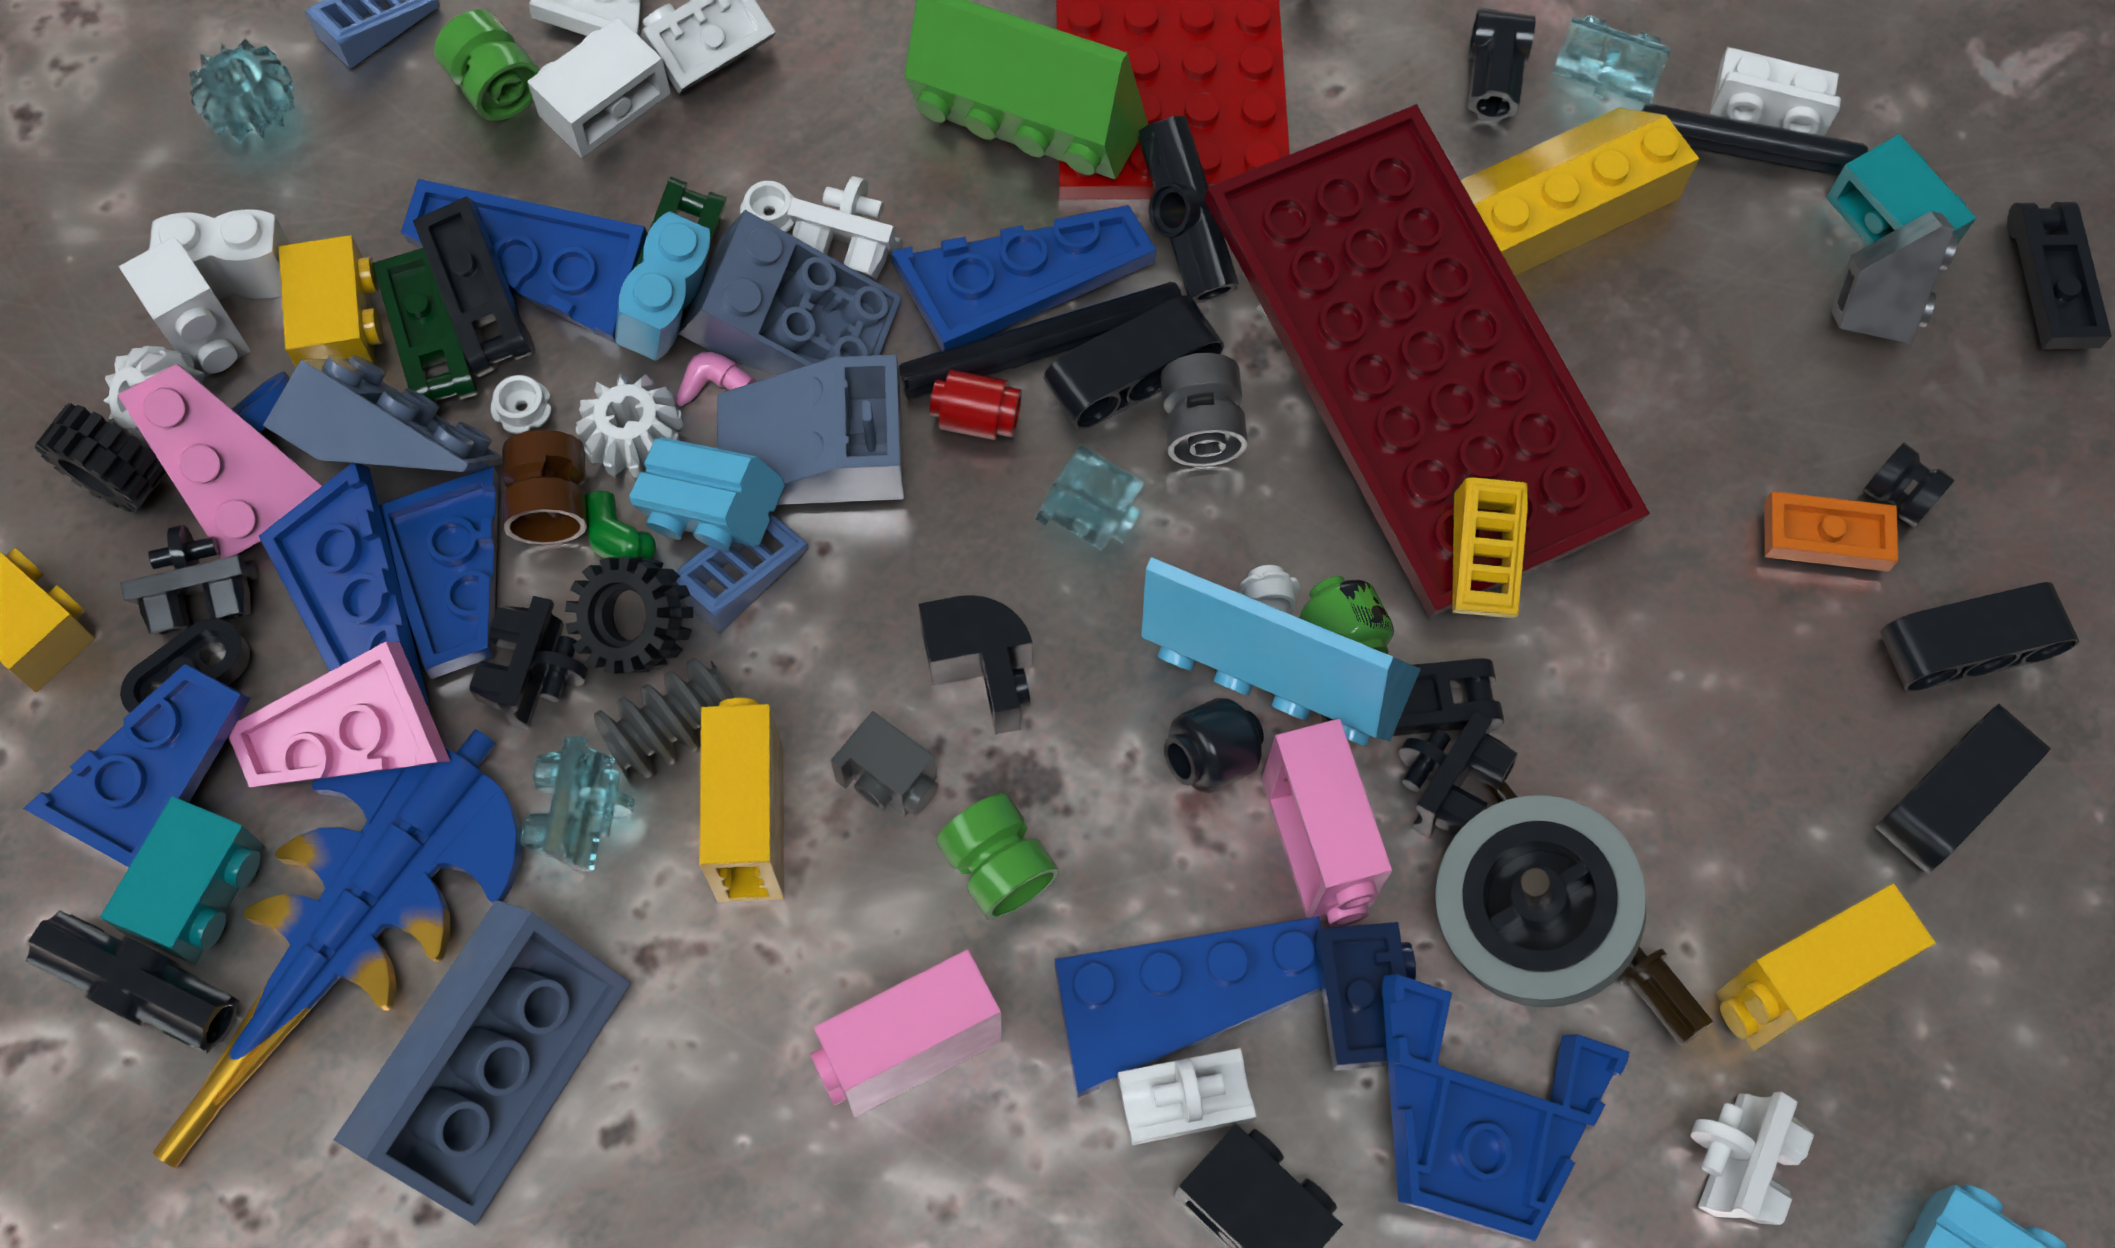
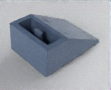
[679,210,902,375]
[717,354,904,505]
[263,355,502,472]

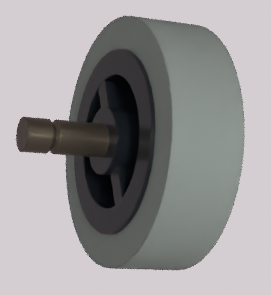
[1435,795,1647,1007]

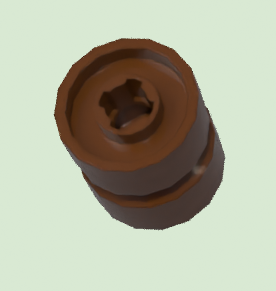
[502,430,587,545]

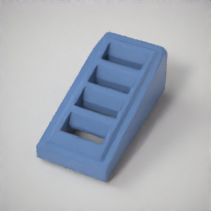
[305,0,440,69]
[673,512,808,634]

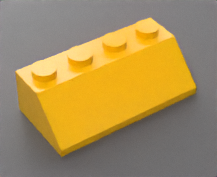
[1461,108,1699,276]

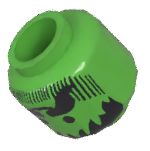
[1299,576,1394,654]

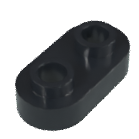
[120,618,250,713]

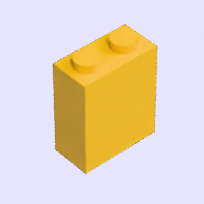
[700,698,784,903]
[1715,883,1936,1052]

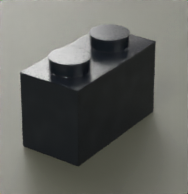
[1174,1124,1343,1248]

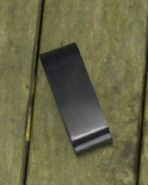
[1043,295,1224,430]
[1880,582,2080,692]
[1875,703,2051,874]

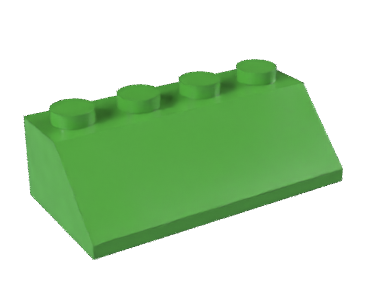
[904,0,1148,180]

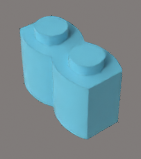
[615,211,710,361]

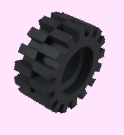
[35,403,167,513]
[565,557,694,674]

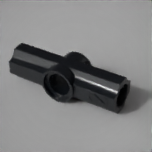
[1138,116,1239,303]
[26,910,240,1053]

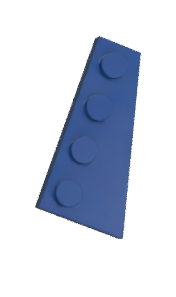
[401,179,648,343]
[891,205,1157,351]
[259,463,429,706]
[1054,916,1322,1098]

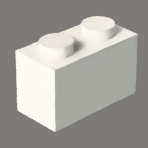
[527,17,671,158]
[118,236,251,377]

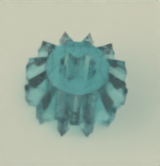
[189,39,295,143]

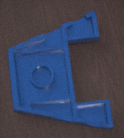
[1382,974,1629,1241]

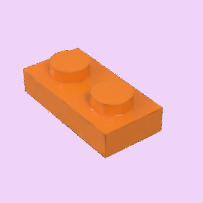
[1764,491,1898,572]

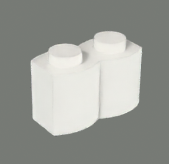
[149,209,291,300]

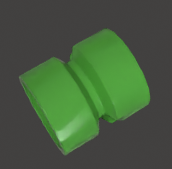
[434,9,540,121]
[936,793,1059,920]

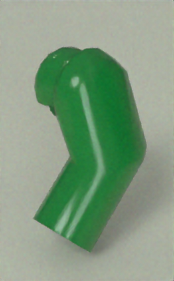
[586,491,656,559]

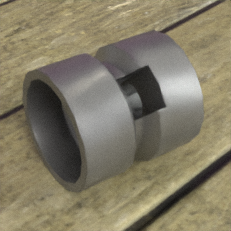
[1161,353,1248,467]

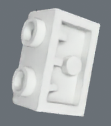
[640,0,776,94]
[1710,47,1841,136]

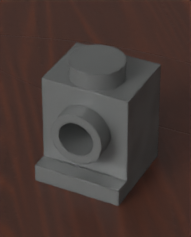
[831,711,938,817]

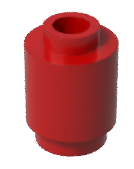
[929,370,1022,441]

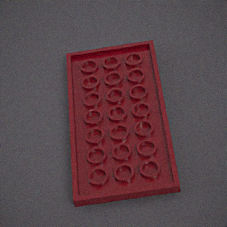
[1204,104,1650,618]

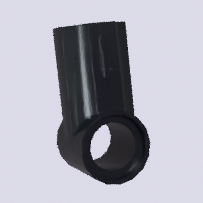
[1467,7,1536,122]

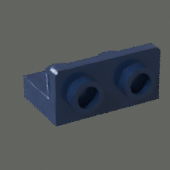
[1314,922,1416,1071]

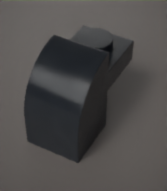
[918,595,1033,735]

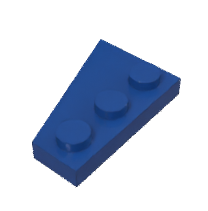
[379,466,499,679]
[23,664,251,868]

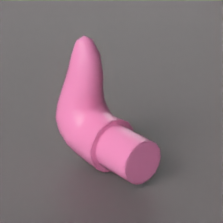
[675,352,756,406]

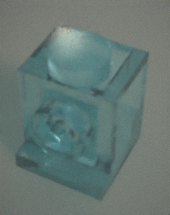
[1036,444,1144,551]

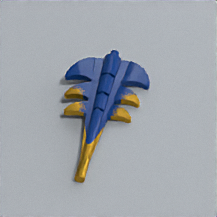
[152,729,524,1168]

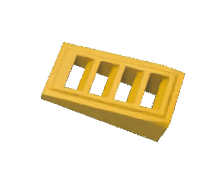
[1452,477,1528,619]

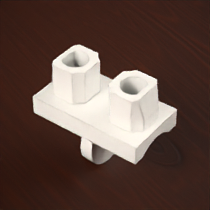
[787,176,903,282]
[1117,1048,1257,1145]
[1691,1092,1814,1225]

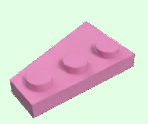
[117,363,323,559]
[228,641,451,787]

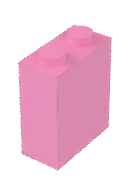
[810,949,1002,1118]

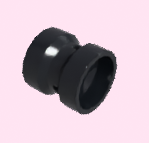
[1862,442,1955,528]

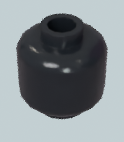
[1164,698,1264,793]

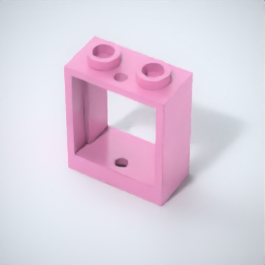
[1262,719,1393,927]

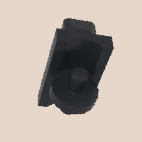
[120,525,259,636]
[470,596,588,729]
[1398,711,1518,838]

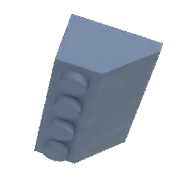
[333,900,631,1225]

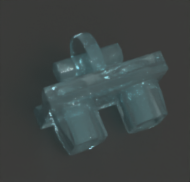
[1552,15,1672,104]
[520,736,635,871]

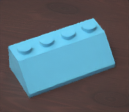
[1141,557,1421,747]

